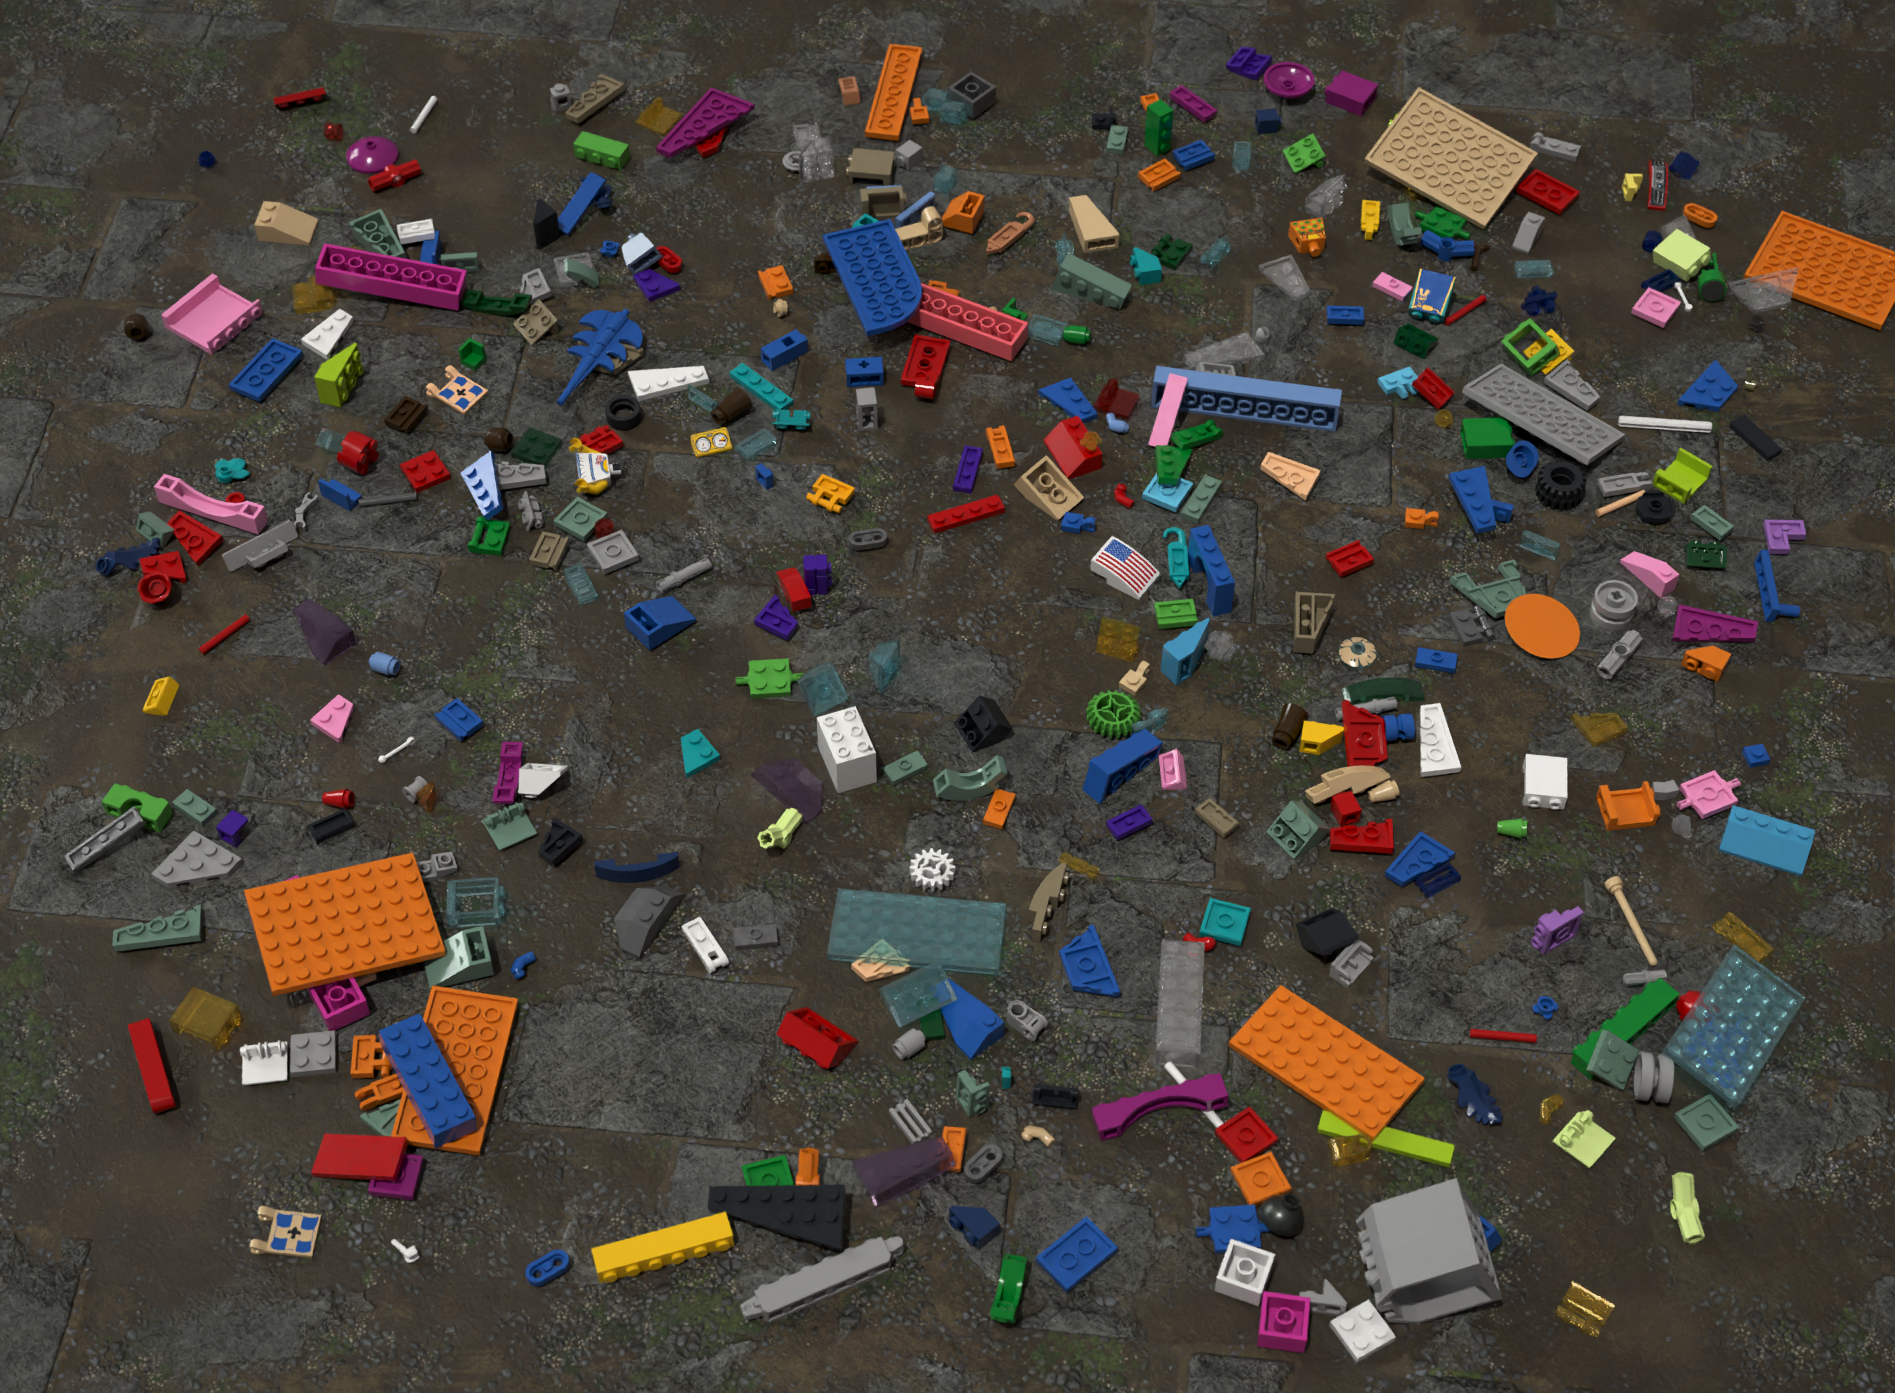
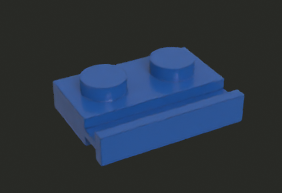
[1172,140,1215,171]
[434,698,484,742]

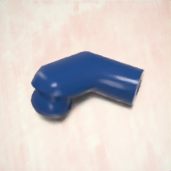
[510,951,536,979]

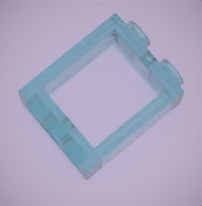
[446,877,505,928]

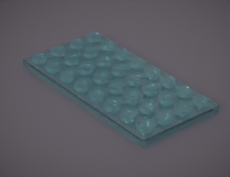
[827,888,1006,975]
[1662,944,1805,1108]

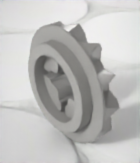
[783,151,810,173]

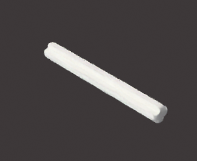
[1618,416,1712,433]

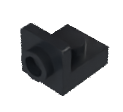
[1091,106,1116,130]

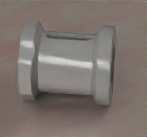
[402,776,430,803]

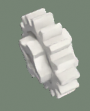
[909,848,955,891]

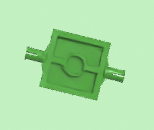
[736,658,804,699]

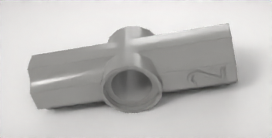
[1596,630,1643,680]

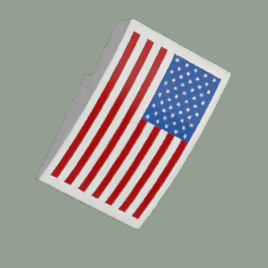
[1091,536,1160,600]

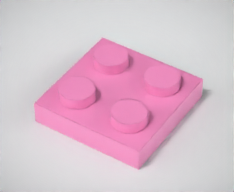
[1631,288,1681,328]

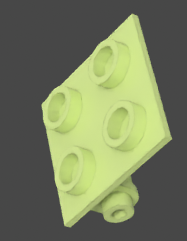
[1553,1110,1616,1168]

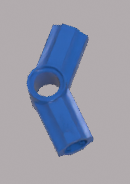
[1420,230,1474,261]

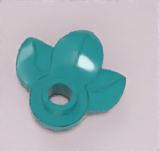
[215,458,250,483]

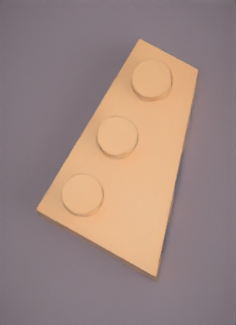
[1260,452,1321,501]

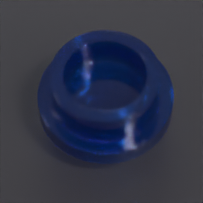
[198,151,216,167]

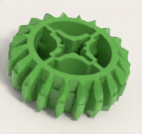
[1086,689,1141,740]

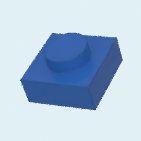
[755,463,773,490]
[1742,744,1771,768]

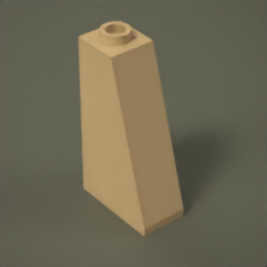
[1069,195,1119,253]

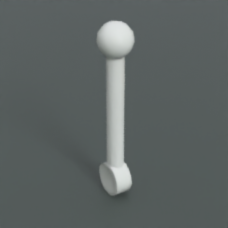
[1674,282,1692,312]
[378,737,416,763]

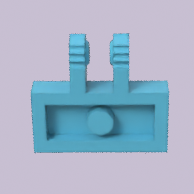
[1377,367,1418,399]

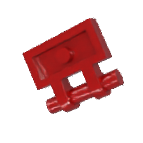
[579,425,623,454]

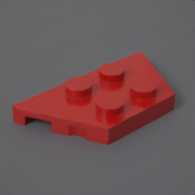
[1341,700,1388,767]

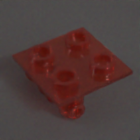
[1093,378,1140,417]

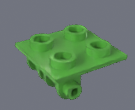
[1283,133,1326,174]

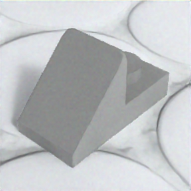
[1299,1279,1347,1316]

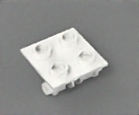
[240,1040,287,1086]

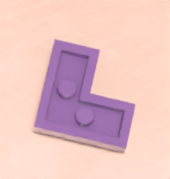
[1763,520,1806,554]

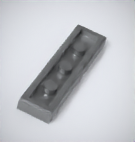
[64,807,146,873]

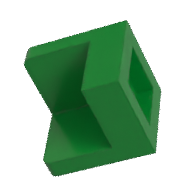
[1002,298,1028,321]
[458,338,487,371]

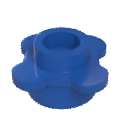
[600,241,620,257]
[1532,996,1558,1019]

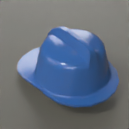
[1506,440,1539,478]

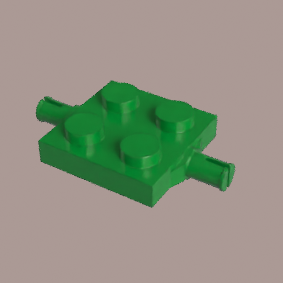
[1415,206,1471,240]

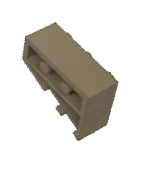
[1293,592,1335,654]

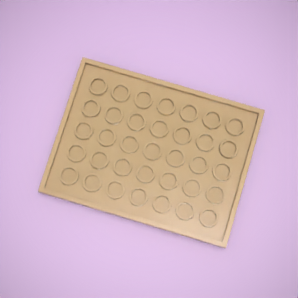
[1364,87,1538,230]

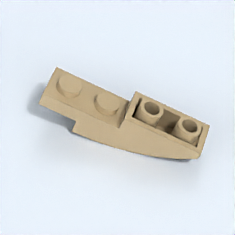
[1305,766,1390,804]

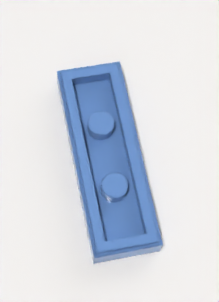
[895,191,935,229]

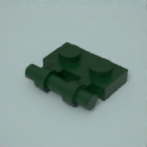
[1151,233,1193,271]

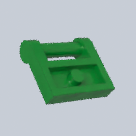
[467,516,511,556]

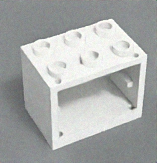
[817,706,877,793]

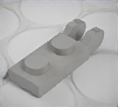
[1597,472,1653,497]

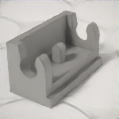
[1329,938,1374,988]

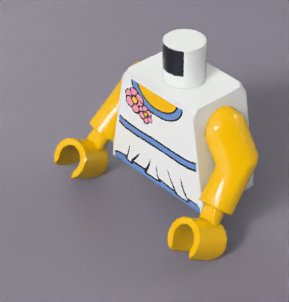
[569,438,621,495]

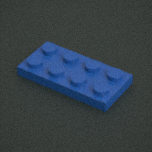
[229,338,304,402]

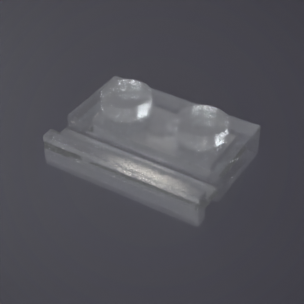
[793,123,823,153]

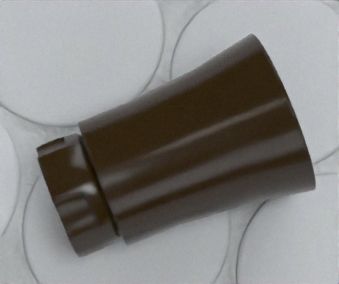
[710,387,752,426]
[1271,703,1309,750]

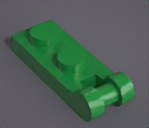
[1171,419,1224,450]

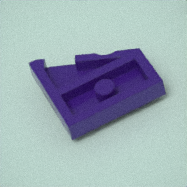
[633,269,680,302]
[754,595,798,640]

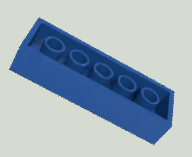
[379,1013,477,1149]

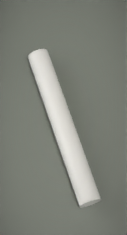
[410,96,438,134]

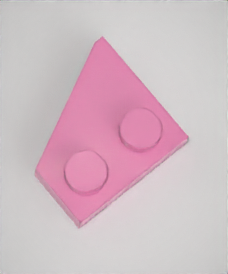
[310,694,354,743]

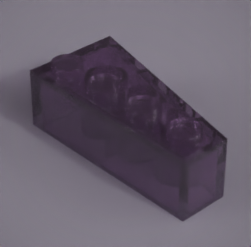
[852,1137,956,1208]

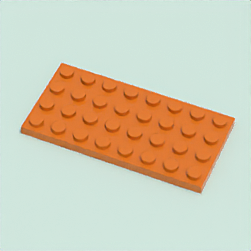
[1229,985,1425,1142]
[391,986,518,1156]

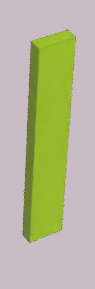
[1317,1110,1455,1168]

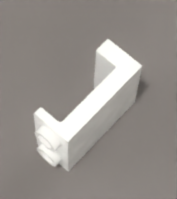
[1523,754,1567,810]

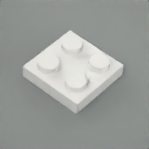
[1329,1300,1396,1363]

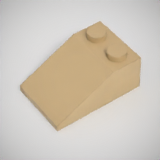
[254,201,319,246]
[1013,455,1084,521]

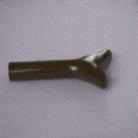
[1471,242,1490,271]

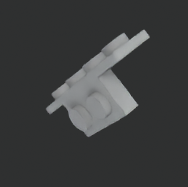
[222,520,298,572]

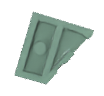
[360,1099,401,1136]

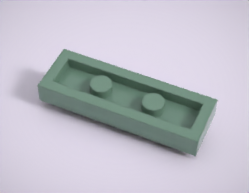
[1180,475,1222,524]

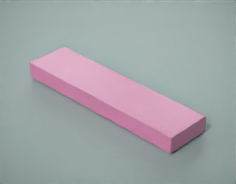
[1148,373,1188,447]

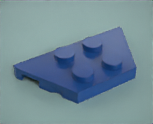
[1677,360,1738,412]
[1059,924,1120,997]

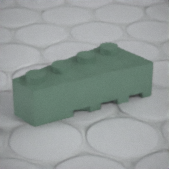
[349,209,407,259]

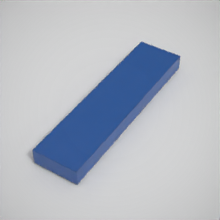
[558,172,606,237]

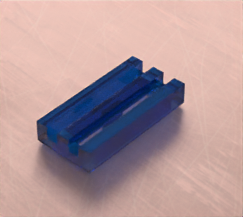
[1641,269,1681,293]
[1414,862,1462,898]

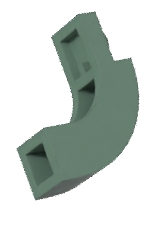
[1387,203,1422,245]
[933,755,1007,801]

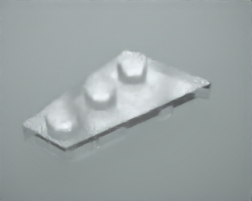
[1258,254,1311,301]

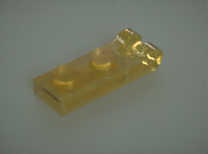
[1713,912,1774,965]

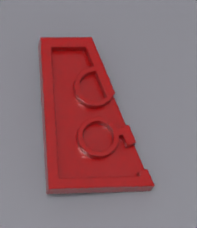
[1329,818,1394,854]

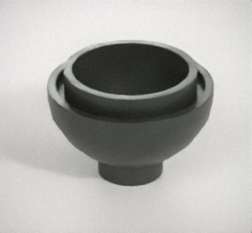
[1259,1193,1303,1236]

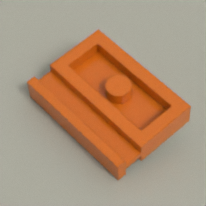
[1138,159,1181,192]
[758,265,794,300]

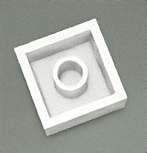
[1214,1239,1275,1306]

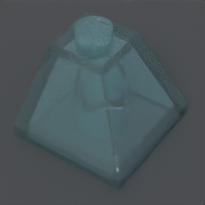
[868,638,900,693]
[797,662,849,717]

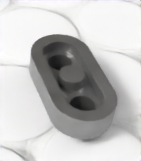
[849,528,887,550]
[964,1144,1002,1183]

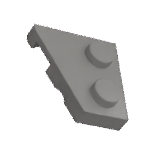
[520,268,553,306]

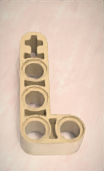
[895,206,943,251]

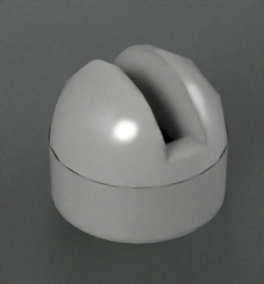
[1255,327,1270,343]

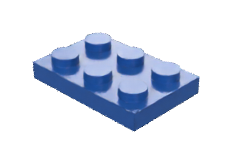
[1036,1216,1118,1293]

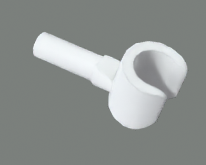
[391,1239,419,1263]

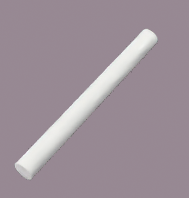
[1164,1062,1224,1128]

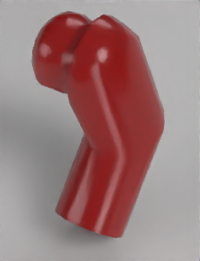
[1114,483,1135,509]
[1183,932,1216,952]

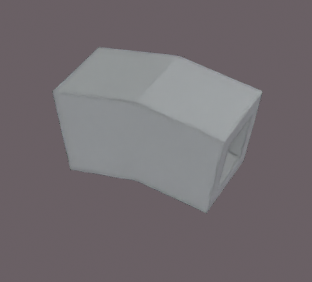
[1651,780,1679,800]

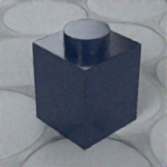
[1254,108,1281,134]

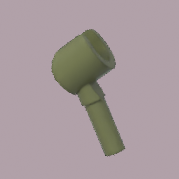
[1744,367,1757,392]

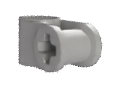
[1007,1000,1049,1041]

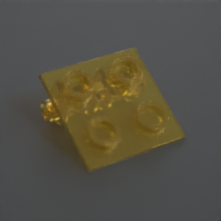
[635,97,682,134]
[1095,616,1140,662]

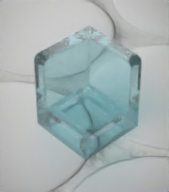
[315,428,345,453]

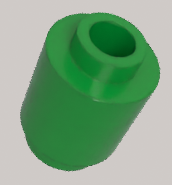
[1064,325,1091,345]

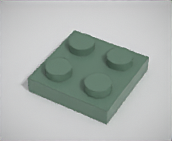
[554,497,608,542]
[1586,1030,1639,1090]
[1674,1094,1739,1151]

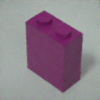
[1324,70,1378,116]

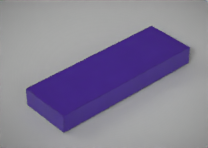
[953,445,983,494]

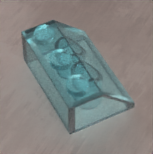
[878,960,958,1028]

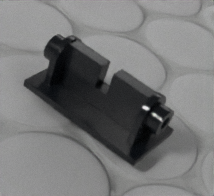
[1032,1083,1079,1109]

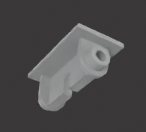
[518,491,544,532]

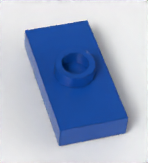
[1415,647,1458,673]

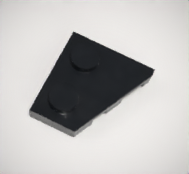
[538,818,584,866]

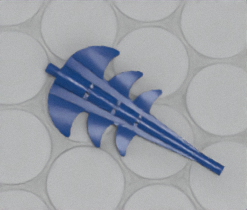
[556,309,642,406]

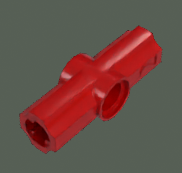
[367,159,421,192]

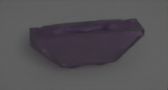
[751,758,822,824]

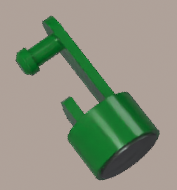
[1698,253,1727,302]

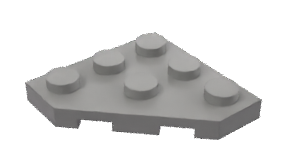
[151,831,243,888]

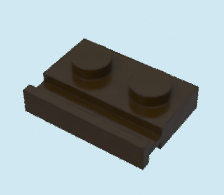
[384,396,428,434]

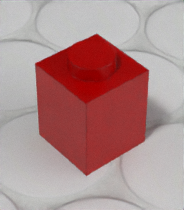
[1330,791,1361,827]

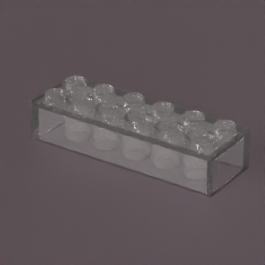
[1154,939,1205,1067]

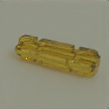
[1059,852,1099,878]

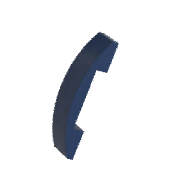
[594,852,680,883]

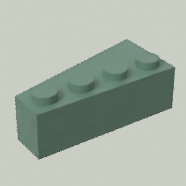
[1051,253,1132,310]

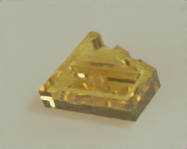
[1571,713,1628,747]

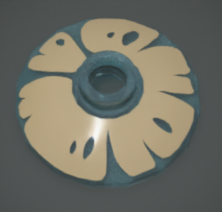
[1338,637,1377,669]

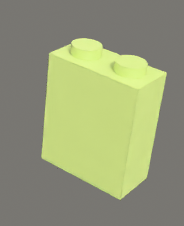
[1653,229,1711,282]

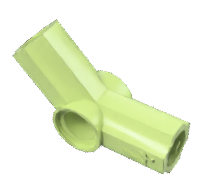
[757,808,802,849]
[1670,1172,1705,1244]

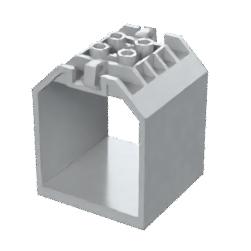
[1356,1178,1503,1324]

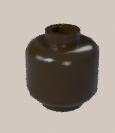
[124,314,148,340]
[484,427,514,452]

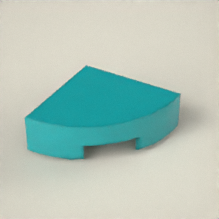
[1001,1067,1011,1089]

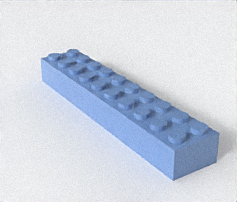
[1151,366,1342,432]

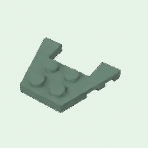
[1449,560,1526,618]

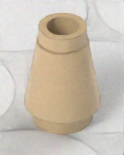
[1367,780,1400,803]

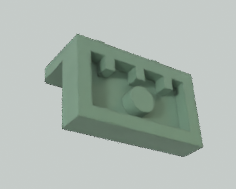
[955,1070,991,1117]

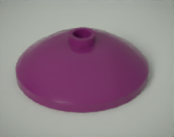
[1264,62,1315,98]
[346,136,399,174]

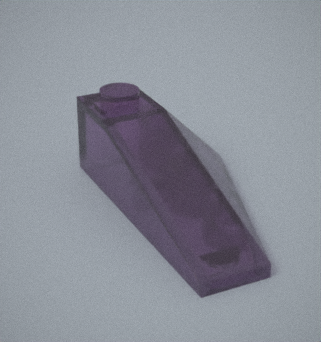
[293,598,356,666]

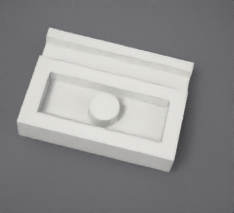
[397,219,435,244]

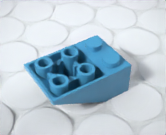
[1161,618,1210,686]

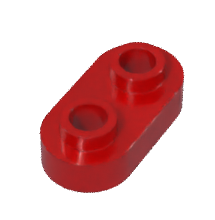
[656,246,682,273]

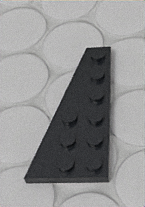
[707,1185,846,1252]

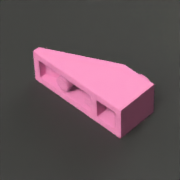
[1620,551,1680,598]

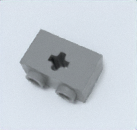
[856,387,878,431]

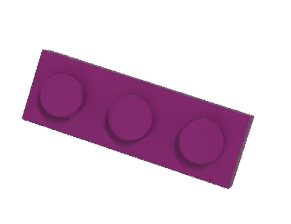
[1169,85,1217,123]

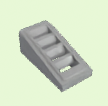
[1195,362,1236,376]

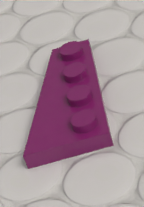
[1672,605,1758,642]

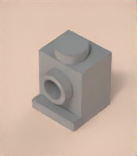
[550,83,572,112]

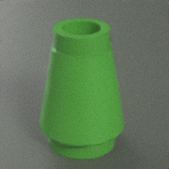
[1497,818,1528,839]

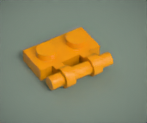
[806,474,855,514]

